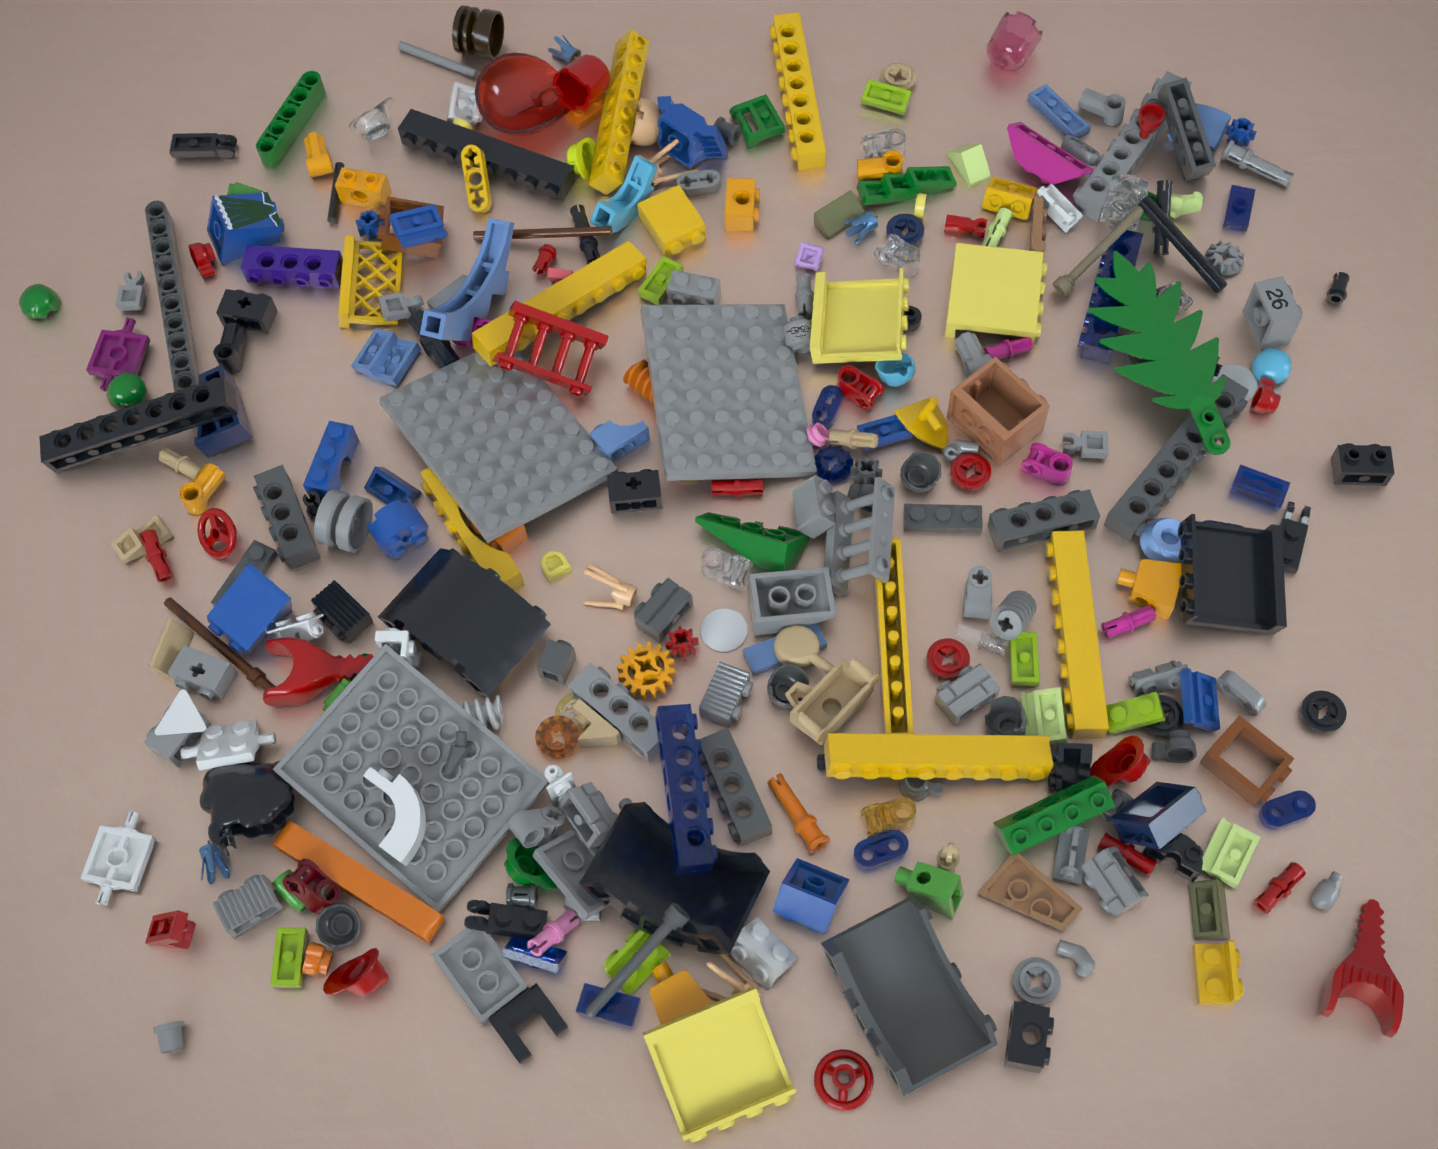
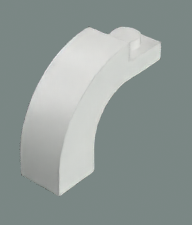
[363,767,426,867]

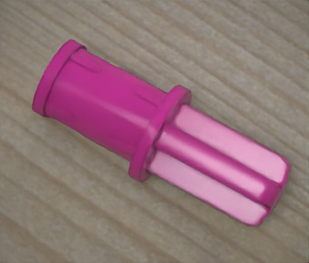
[983,337,1033,359]
[1101,605,1156,639]

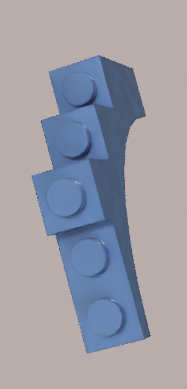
[420,218,514,341]

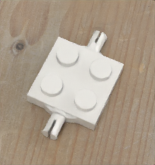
[180,720,277,770]
[80,811,156,906]

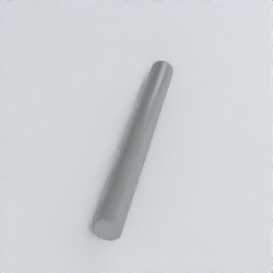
[398,41,478,78]

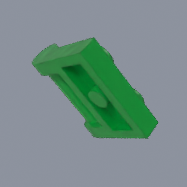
[729,94,785,148]

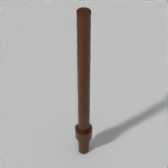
[473,226,613,240]
[164,597,276,691]

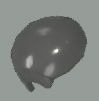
[900,451,941,493]
[767,664,810,708]
[985,696,1028,736]
[315,903,361,948]

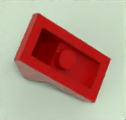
[145,910,196,950]

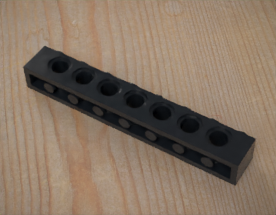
[39,376,238,473]

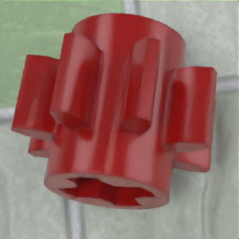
[665,626,699,661]

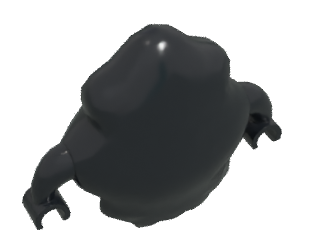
[199,760,295,857]

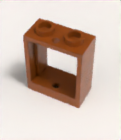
[377,196,444,258]
[1200,715,1295,807]

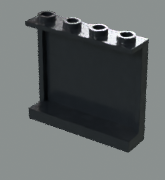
[1178,514,1287,634]

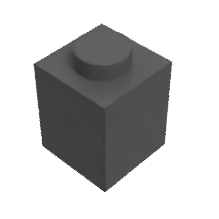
[537,639,577,686]

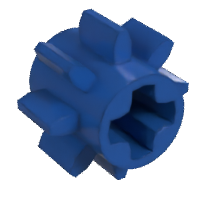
[1225,118,1256,147]
[355,210,383,240]

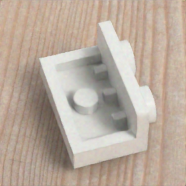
[447,82,486,129]
[375,628,422,670]
[730,917,799,990]

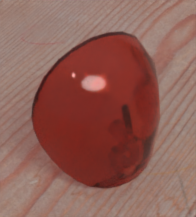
[475,52,571,136]

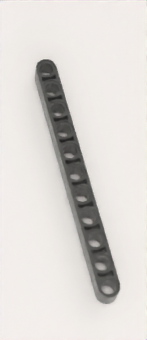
[145,200,199,392]

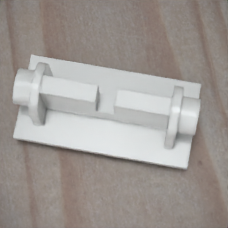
[1037,183,1083,233]
[266,612,324,641]
[544,765,576,807]

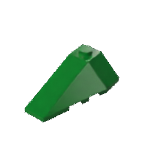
[695,512,810,572]

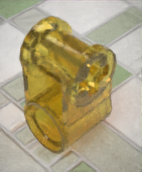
[860,797,916,839]

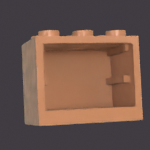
[947,356,1050,466]

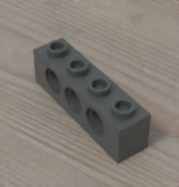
[1157,78,1216,182]
[253,464,321,570]
[987,489,1100,552]
[695,728,772,847]

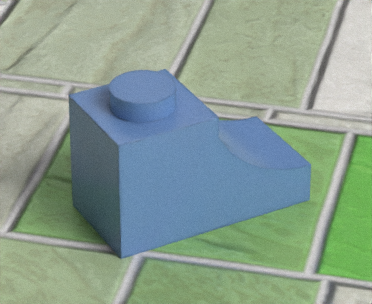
[590,420,650,463]

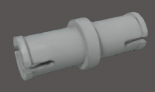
[795,273,814,320]

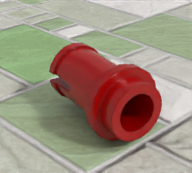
[532,244,557,276]

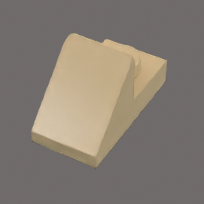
[572,699,622,748]

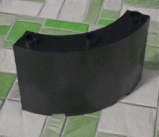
[378,548,551,697]
[579,802,770,954]

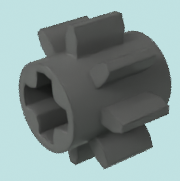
[850,455,883,485]

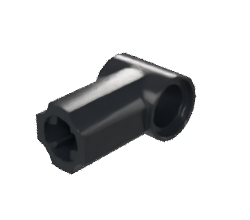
[213,323,247,374]

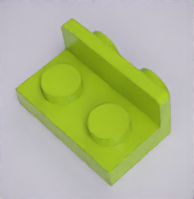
[603,929,671,998]

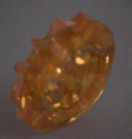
[535,716,579,759]

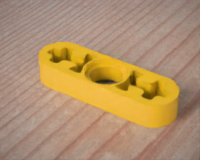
[461,145,492,214]

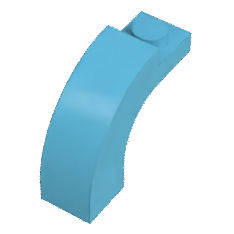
[590,155,658,233]

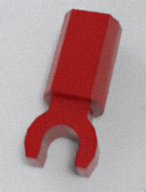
[944,214,987,238]

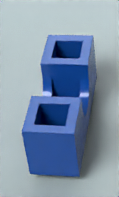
[303,421,359,501]

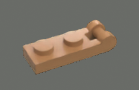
[1029,196,1048,259]

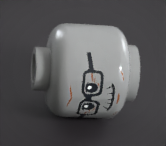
[783,316,812,354]

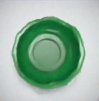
[19,284,60,319]
[106,372,148,411]

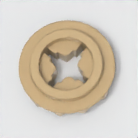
[880,63,916,90]

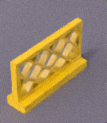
[338,235,403,328]

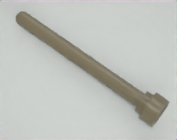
[1052,206,1144,297]

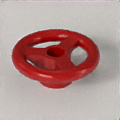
[197,508,237,559]
[814,1049,874,1111]

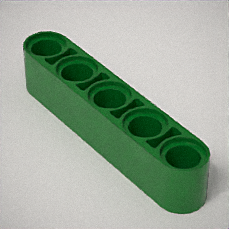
[256,71,326,168]

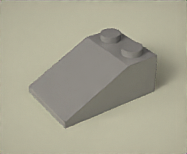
[747,567,836,636]

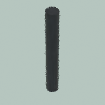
[327,162,345,223]

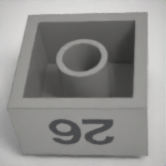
[1243,276,1302,351]

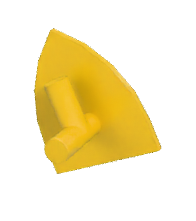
[894,397,948,450]

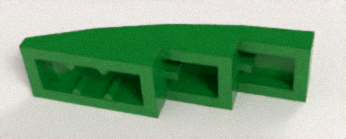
[856,166,957,205]

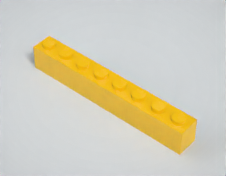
[472,241,647,367]
[1045,531,1109,739]
[874,538,914,734]
[824,733,1053,781]

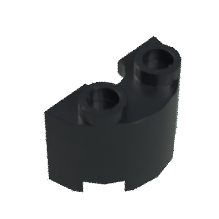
[1048,742,1093,794]
[1142,833,1203,882]

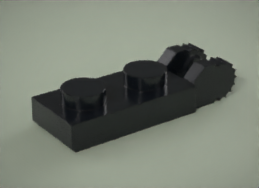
[169,133,237,159]
[1279,501,1311,574]
[464,899,548,940]

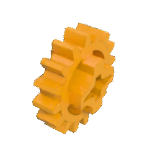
[617,641,676,700]

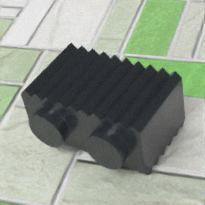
[311,580,373,643]

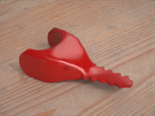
[263,637,374,707]
[1320,899,1404,1038]

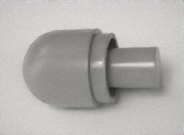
[1311,871,1343,910]

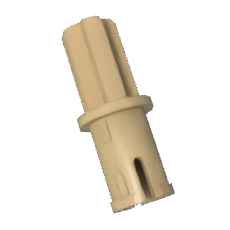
[829,429,879,449]
[158,448,203,479]
[937,843,960,873]

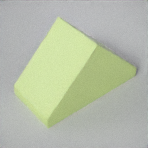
[947,143,991,187]

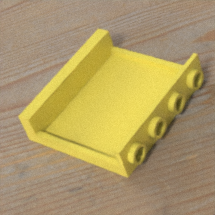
[945,243,1047,345]
[810,268,910,364]
[643,987,797,1142]

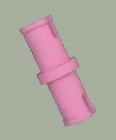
[527,910,580,956]

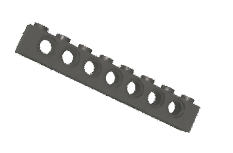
[1104,374,1249,543]

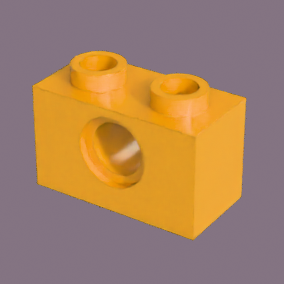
[335,167,392,210]
[725,178,760,231]

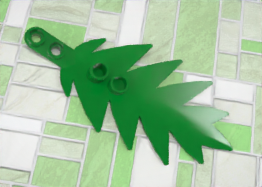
[1088,251,1230,455]

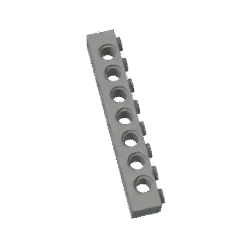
[1072,71,1192,222]

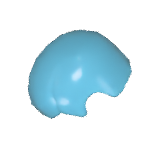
[1252,348,1292,385]
[875,353,916,387]

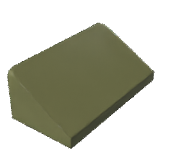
[814,190,865,238]
[1189,879,1230,941]

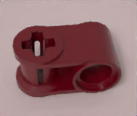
[282,858,341,914]

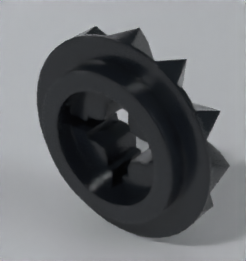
[1300,690,1347,734]
[1143,695,1184,738]

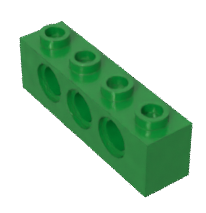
[993,775,1116,856]

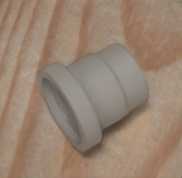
[153,1021,184,1054]

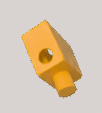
[1117,559,1182,619]
[649,962,712,1025]

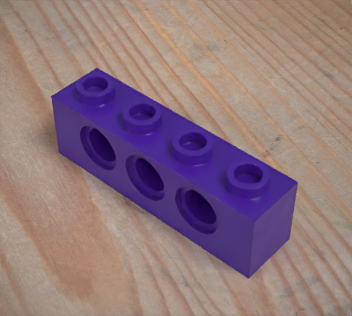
[241,245,343,288]

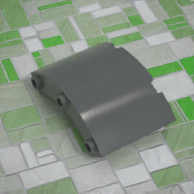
[821,895,998,1096]

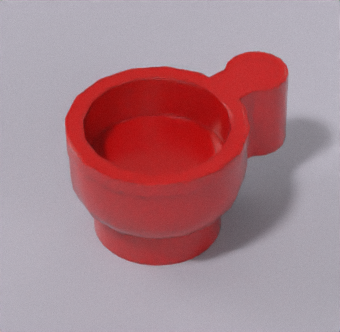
[1138,103,1166,139]
[189,242,216,278]
[1250,377,1281,414]

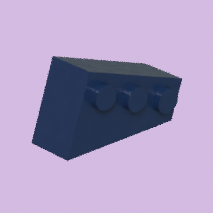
[194,364,253,458]

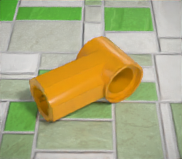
[304,132,334,178]
[857,150,903,181]
[179,463,226,515]

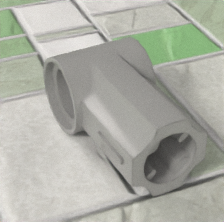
[1078,88,1126,126]
[955,331,992,378]

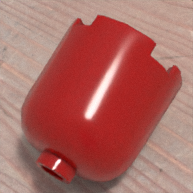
[552,54,610,112]

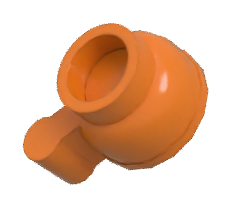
[302,942,334,976]

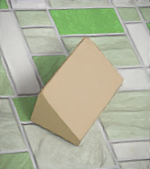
[149,618,194,679]

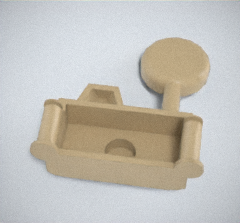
[774,625,880,746]

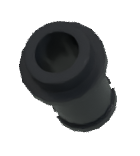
[1327,272,1350,304]
[303,491,321,519]

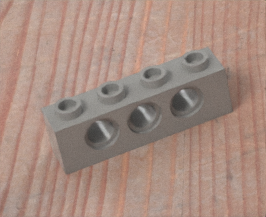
[568,663,671,762]

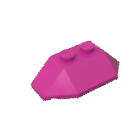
[1007,122,1094,185]

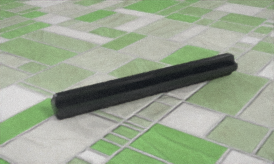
[1138,196,1227,293]

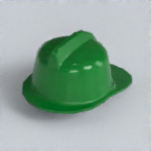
[504,837,558,889]

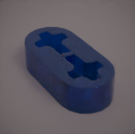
[812,385,843,430]

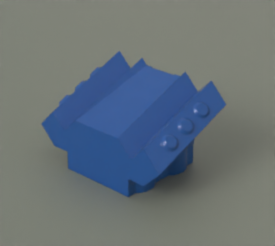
[657,96,728,169]

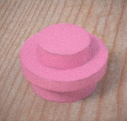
[806,423,829,447]

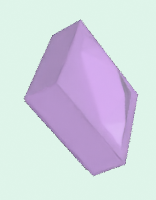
[794,241,825,272]

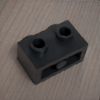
[1331,443,1395,486]

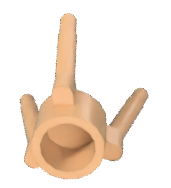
[649,139,698,186]
[583,563,638,611]
[702,954,762,1001]

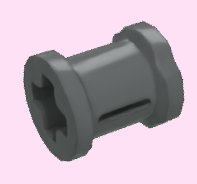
[714,117,742,145]
[1099,789,1134,826]
[506,883,538,909]

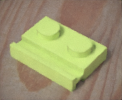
[1021,687,1068,745]
[1202,817,1260,888]

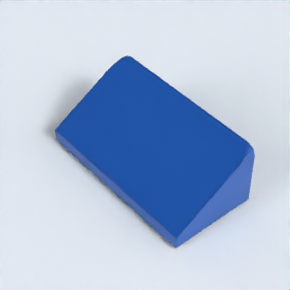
[364,466,421,504]

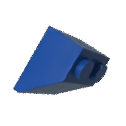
[772,858,850,934]

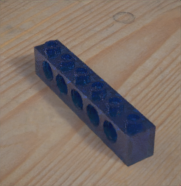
[1077,230,1144,364]
[655,704,718,876]

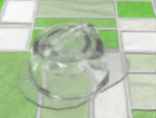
[349,97,394,141]

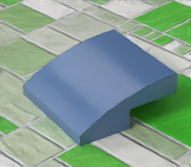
[1167,103,1231,151]
[351,328,421,386]

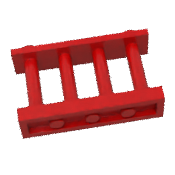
[493,301,609,397]

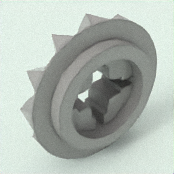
[1205,241,1244,275]
[1013,957,1061,1005]

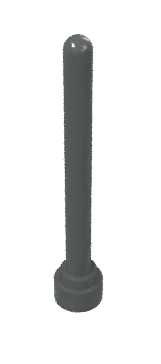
[586,902,690,1017]

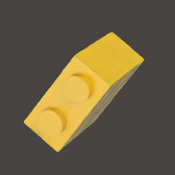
[637,185,707,257]

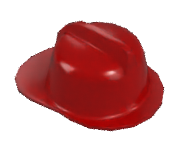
[1090,736,1151,787]
[323,948,389,997]

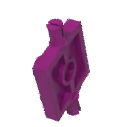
[86,318,151,392]

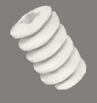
[455,695,503,730]

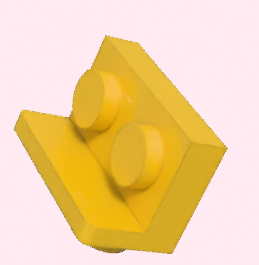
[982,176,1038,220]
[1192,940,1244,1006]

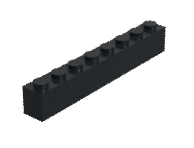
[397,109,576,201]

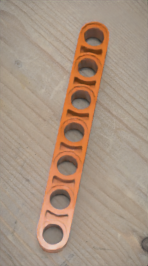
[272,821,446,943]

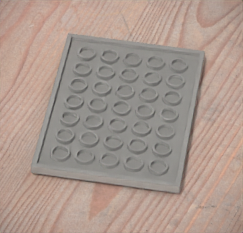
[640,304,817,481]
[379,350,618,543]
[273,644,550,913]

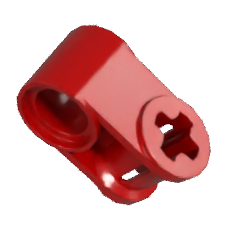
[836,365,885,411]

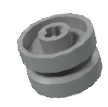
[314,489,373,553]

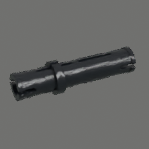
[1152,180,1173,255]
[570,204,600,265]

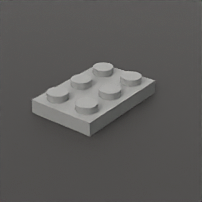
[532,829,610,920]
[431,928,529,1026]

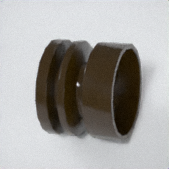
[452,5,505,59]

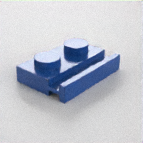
[389,204,448,249]
[1180,668,1220,732]

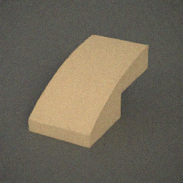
[111,515,173,563]

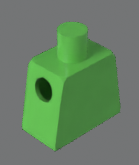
[894,862,964,920]

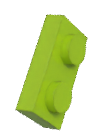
[861,79,912,115]
[638,256,684,305]
[1009,632,1040,686]
[1106,692,1165,735]
[270,928,308,988]

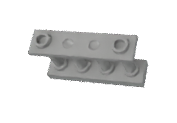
[824,477,895,596]

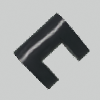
[488,983,569,1064]

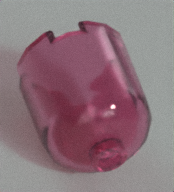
[987,11,1043,72]

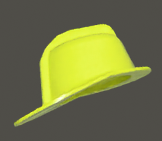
[565,137,596,180]

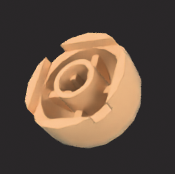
[630,98,662,147]

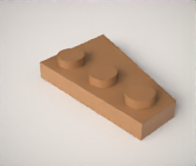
[978,853,1083,931]

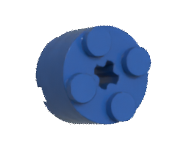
[367,499,429,559]

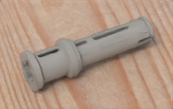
[1221,140,1294,188]

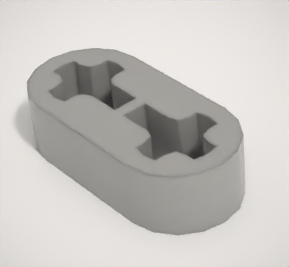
[1061,135,1101,166]
[677,170,721,197]
[1216,670,1267,716]

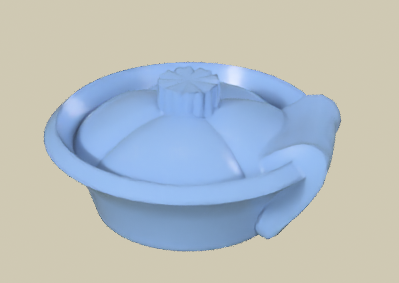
[1140,518,1181,563]

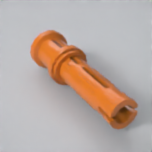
[767,773,830,854]

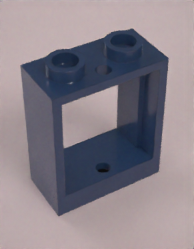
[1110,782,1206,849]

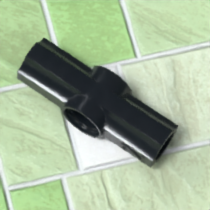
[408,309,460,369]

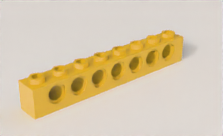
[769,12,826,170]
[588,29,649,195]

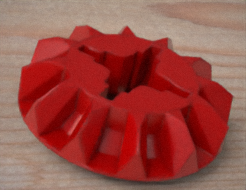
[950,453,991,491]
[926,638,970,680]

